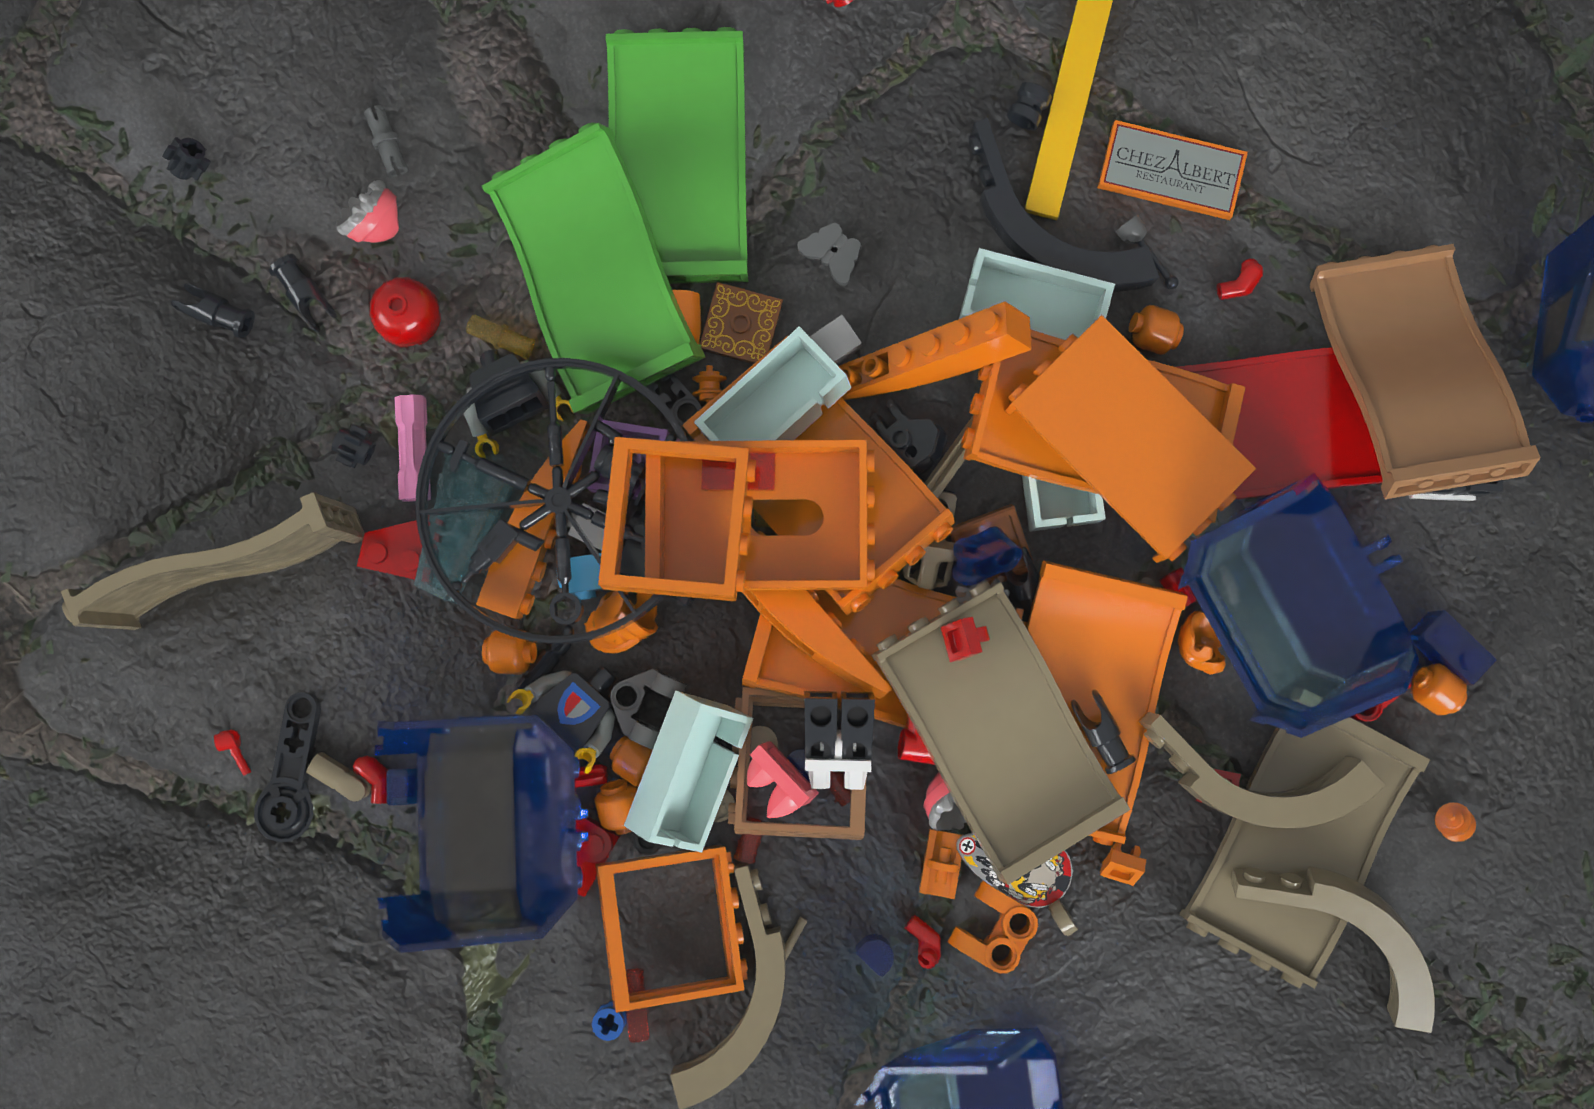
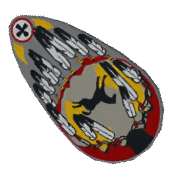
[956,832,1073,908]

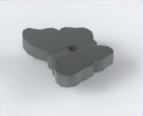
[797,223,861,286]

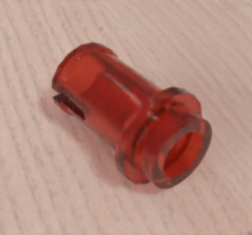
[829,771,851,807]
[733,817,764,864]

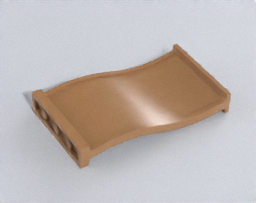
[1309,244,1541,499]

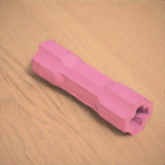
[394,394,431,502]

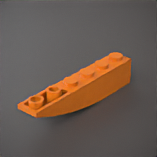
[838,301,1032,400]
[476,419,591,620]
[742,527,892,699]

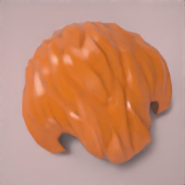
[1177,611,1232,675]

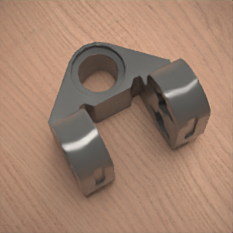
[610,668,688,749]

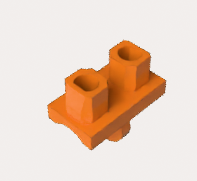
[919,829,963,899]

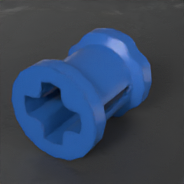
[592,1001,628,1041]

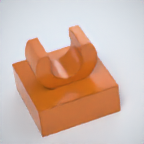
[1100,842,1146,886]

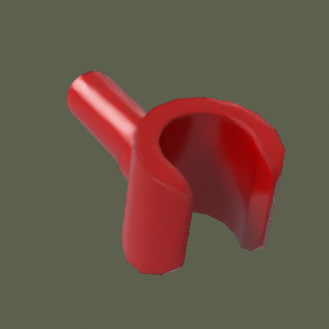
[214,729,251,776]

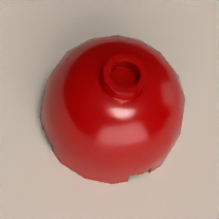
[369,277,441,347]

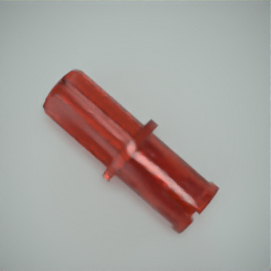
[626,968,649,1043]

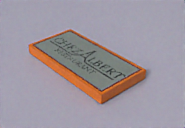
[1097,120,1248,220]

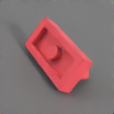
[747,741,819,818]

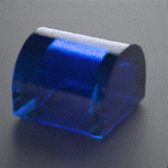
[387,768,417,805]
[856,934,894,977]

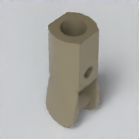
[306,752,371,801]

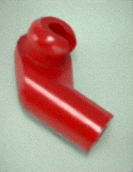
[1217,258,1263,300]
[353,756,390,804]
[904,914,941,969]

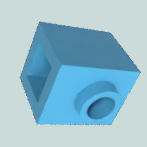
[557,553,603,600]

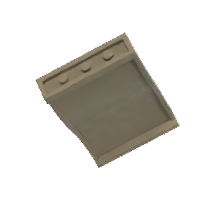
[61,493,365,630]
[871,581,1131,885]
[1179,692,1430,989]

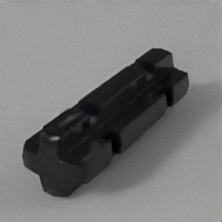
[516,634,571,690]

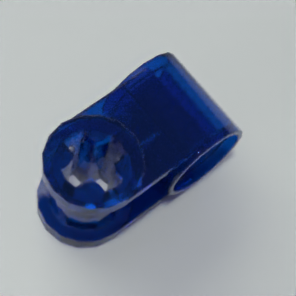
[953,526,1022,585]

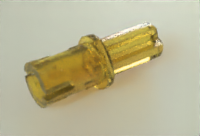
[466,315,536,360]

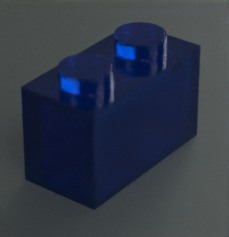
[1406,610,1497,685]

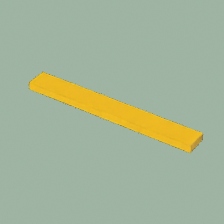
[1024,0,1113,220]

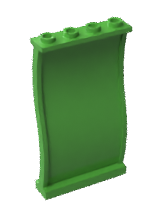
[606,27,748,284]
[482,123,705,414]

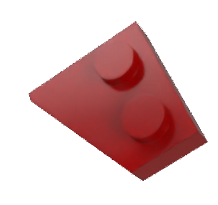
[357,516,442,582]

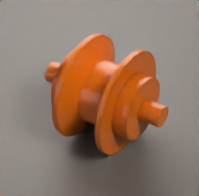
[692,365,727,404]
[1435,802,1476,842]

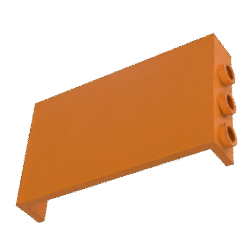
[1005,315,1256,563]

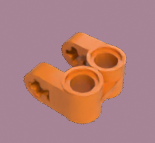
[947,880,1038,974]

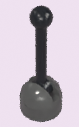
[1115,214,1179,289]

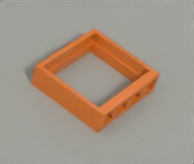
[598,437,756,601]
[596,845,748,1013]

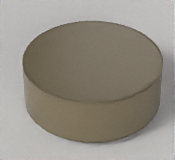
[1048,899,1078,936]

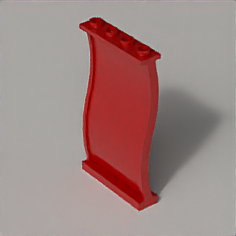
[1177,347,1383,500]

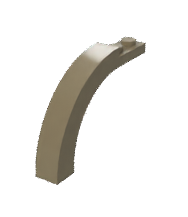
[1139,712,1386,828]
[670,862,786,1109]
[1231,866,1435,1033]

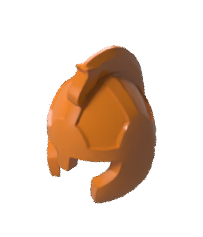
[584,591,658,654]

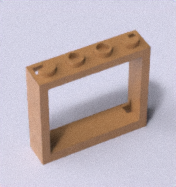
[728,687,867,840]

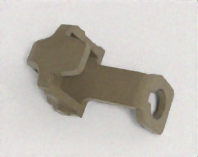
[903,491,959,590]

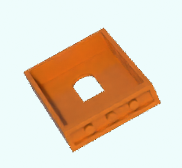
[645,440,875,590]

